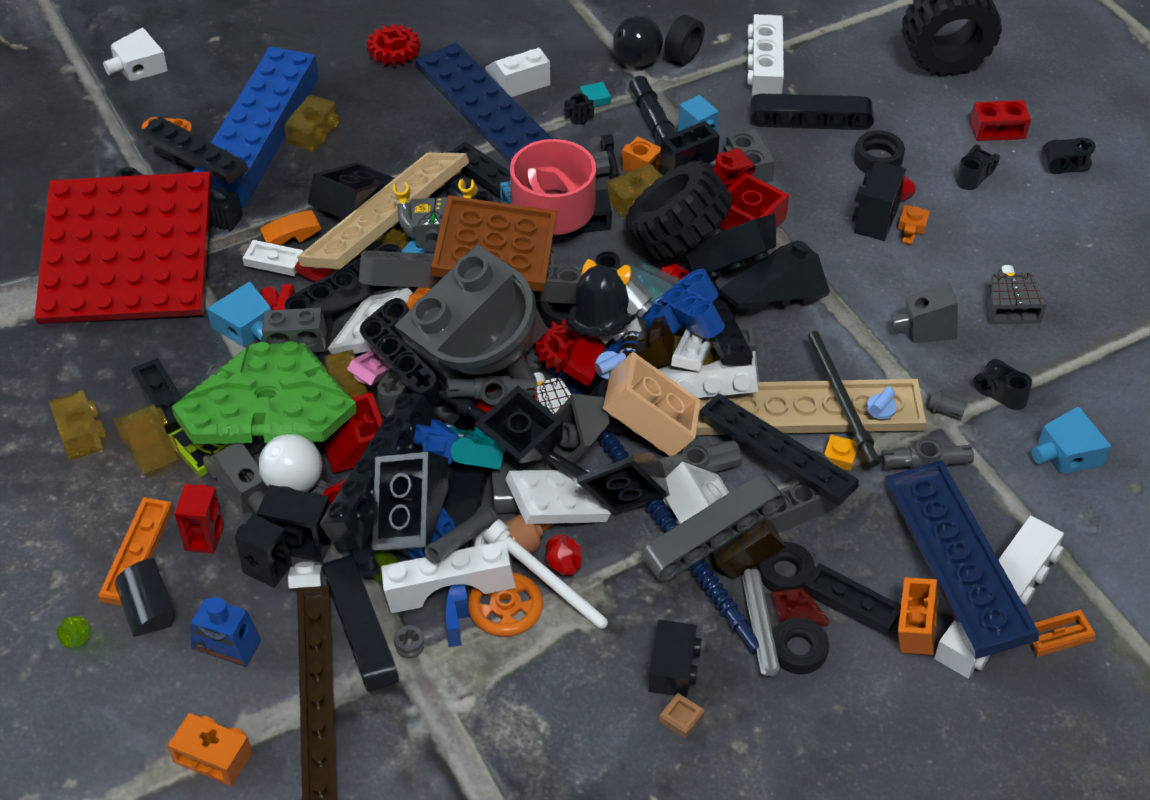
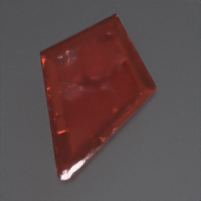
[772,587,829,627]

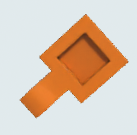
[898,205,930,245]

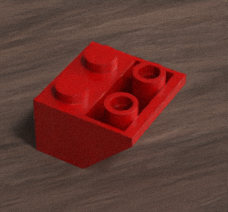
[322,392,382,473]

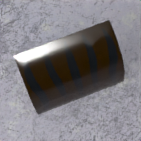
[713,518,785,580]

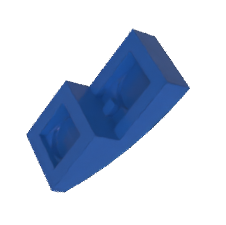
[445,585,469,647]

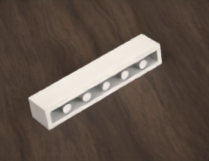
[934,515,1064,679]

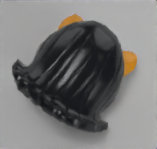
[567,259,635,337]

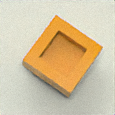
[824,435,858,471]

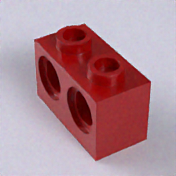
[970,100,1031,141]
[174,484,224,554]

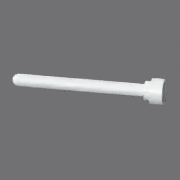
[483,519,608,629]

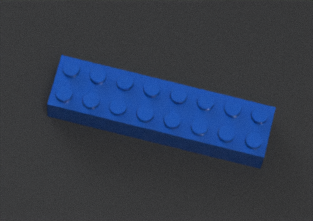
[193,46,319,207]

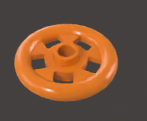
[468,572,544,637]

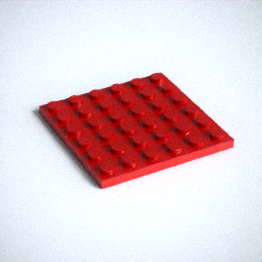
[34,172,212,324]

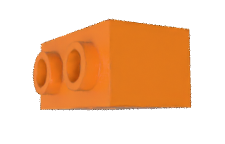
[898,577,939,655]
[167,713,252,787]

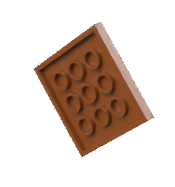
[430,195,557,292]

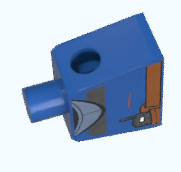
[190,597,261,667]

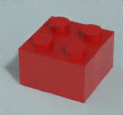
[719,172,789,230]

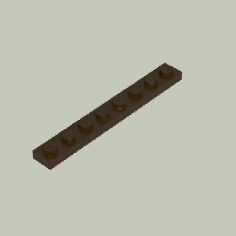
[297,586,338,800]

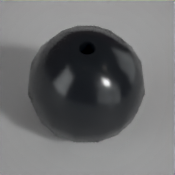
[613,16,663,67]

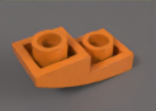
[260,210,322,245]

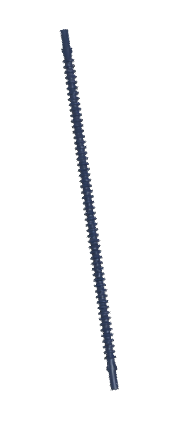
[534,343,759,654]

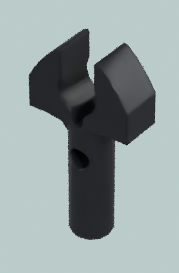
[600,134,620,179]

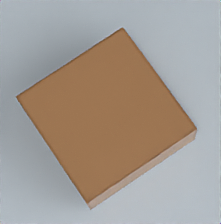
[658,693,705,739]

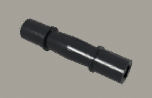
[629,76,676,147]

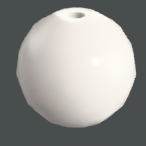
[259,434,322,492]

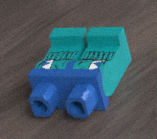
[413,419,505,469]

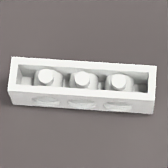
[747,14,784,95]

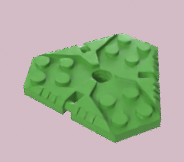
[172,341,357,444]

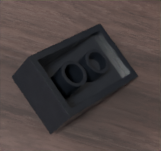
[308,162,395,221]
[372,452,449,551]
[576,452,670,516]

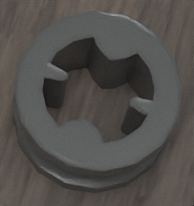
[394,625,424,659]

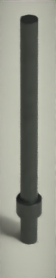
[808,331,880,467]

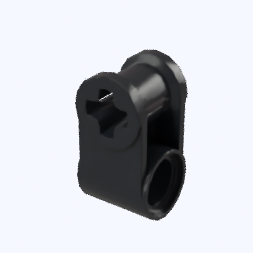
[1042,137,1096,174]
[956,144,1000,190]
[973,359,1032,410]

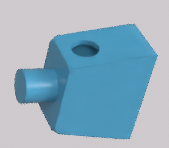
[207,282,272,346]
[1032,407,1111,474]

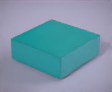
[580,82,611,107]

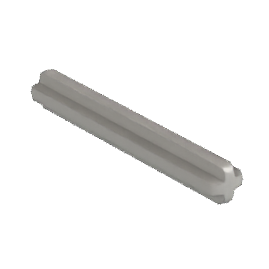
[742,568,780,677]

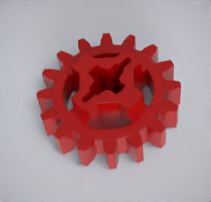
[367,24,420,66]
[535,320,577,373]

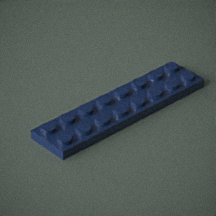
[415,42,553,164]
[885,460,1039,659]

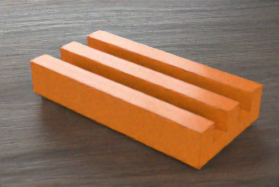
[1028,609,1096,658]

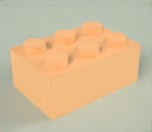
[603,352,701,456]

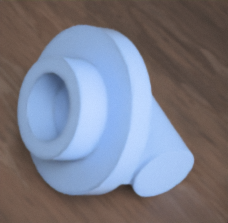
[595,351,626,381]
[867,387,897,419]

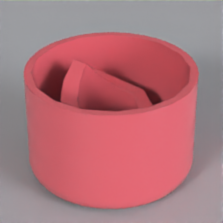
[510,139,596,236]

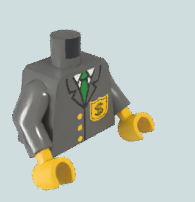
[393,179,478,252]

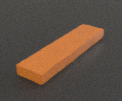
[98,497,174,606]

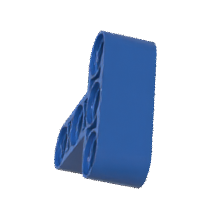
[641,269,725,339]

